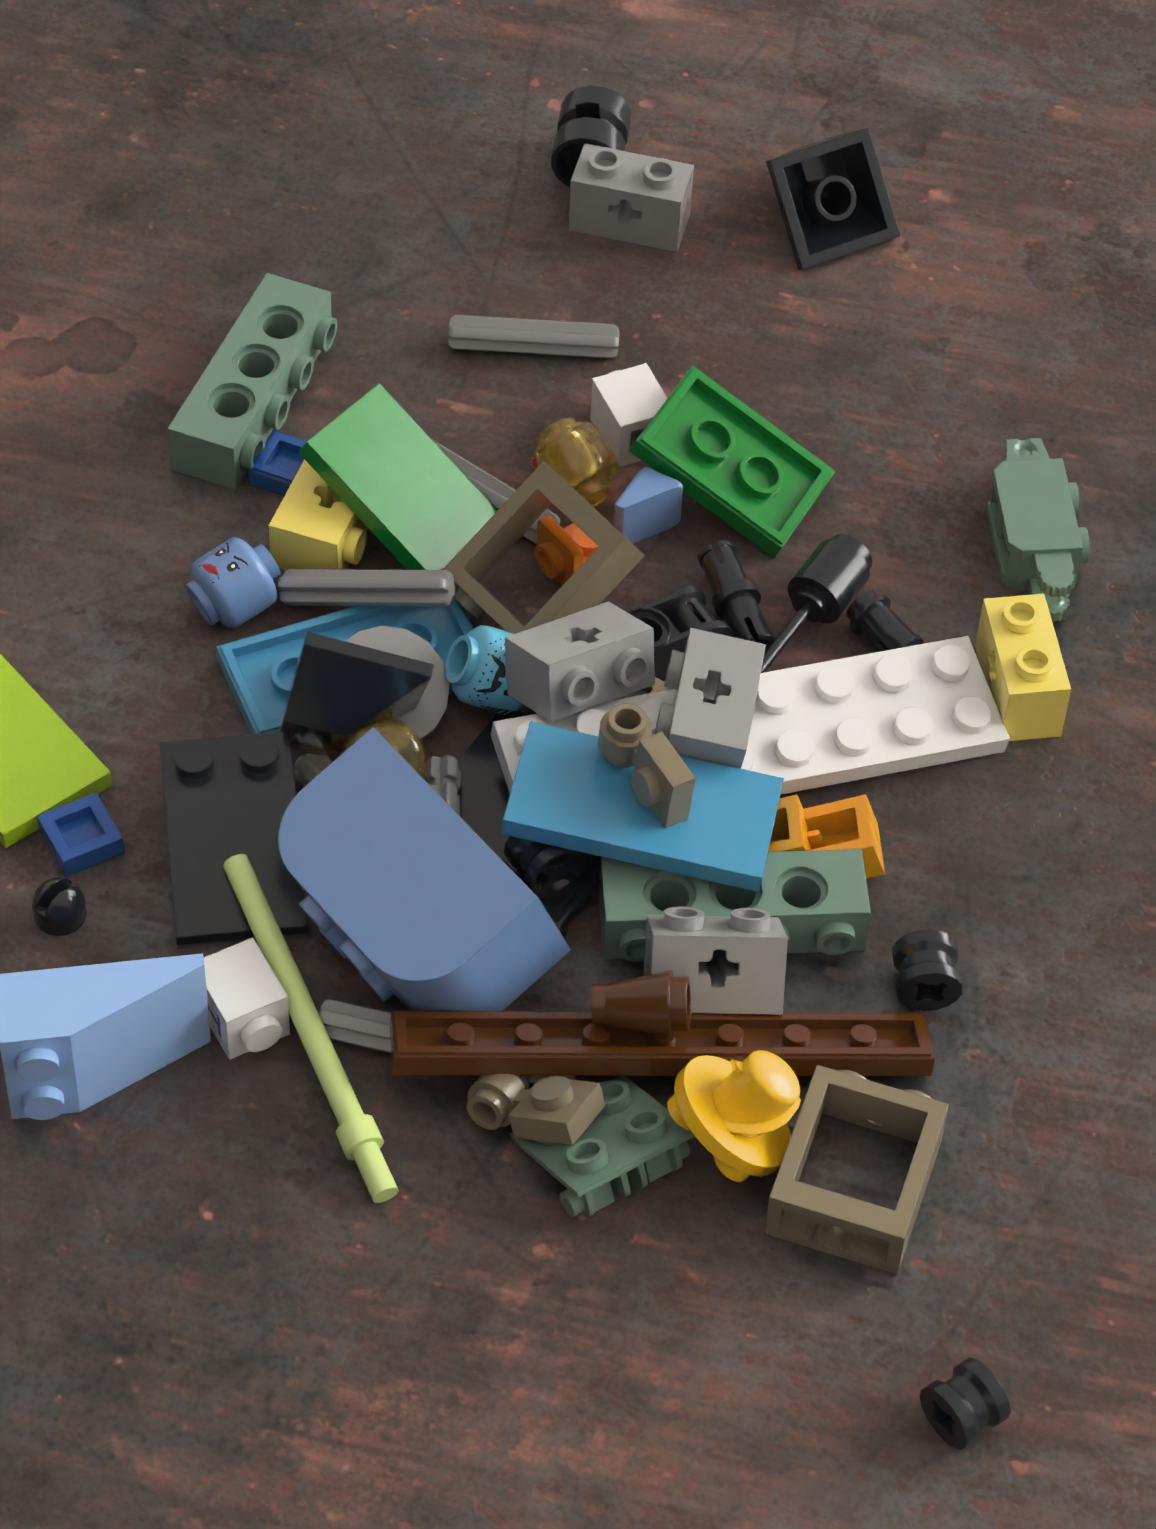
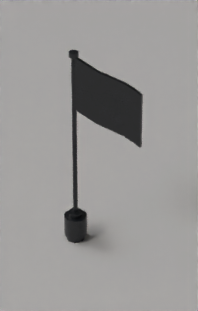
[457,534,872,939]

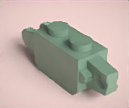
[986,438,1090,623]

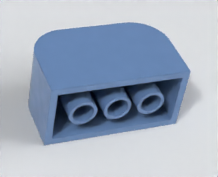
[278,727,571,1011]

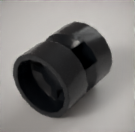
[551,85,631,187]

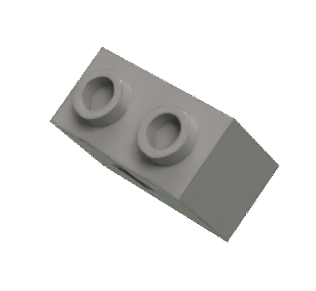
[569,144,694,252]
[505,601,655,722]
[654,628,766,768]
[643,906,788,1015]

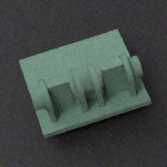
[509,1076,694,1218]

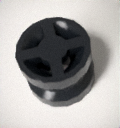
[503,836,586,897]
[892,929,963,1011]
[919,1357,1011,1450]

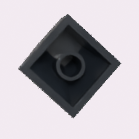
[766,128,900,270]
[279,632,434,755]

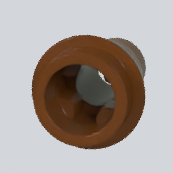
[591,970,691,1038]

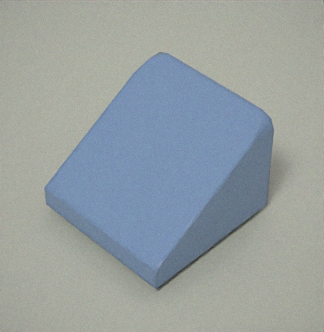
[613,467,683,544]

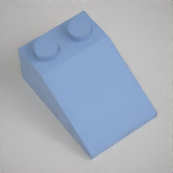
[0,953,211,1120]

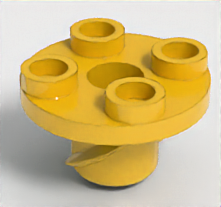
[667,1050,801,1182]

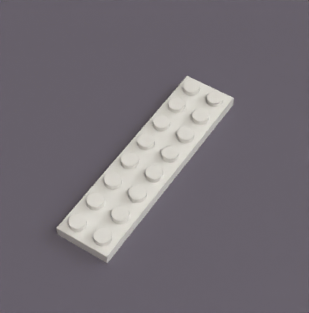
[491,636,1010,795]

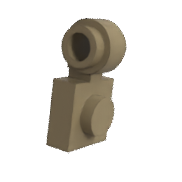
[598,704,696,828]
[467,1074,606,1146]

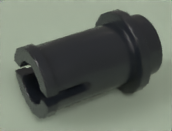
[846,590,924,651]

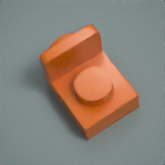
[534,515,599,586]

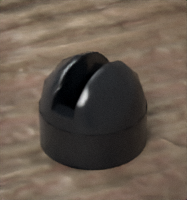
[32,878,87,936]

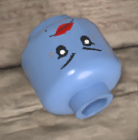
[185,537,281,629]

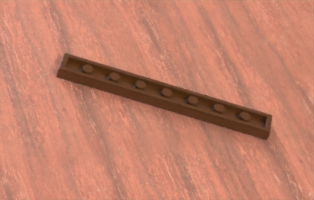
[390,1011,935,1076]

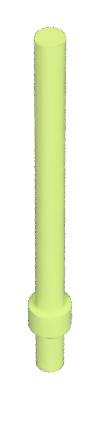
[223,854,399,1203]

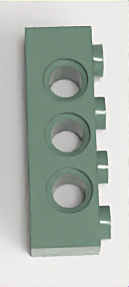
[168,273,337,490]
[599,849,871,962]

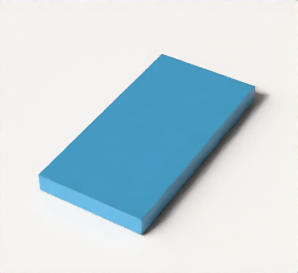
[216,598,474,742]
[501,721,784,892]

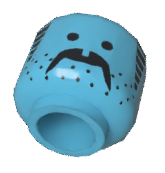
[445,625,523,715]

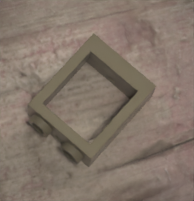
[443,461,645,634]
[764,1065,949,1275]

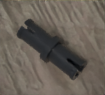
[697,540,775,652]

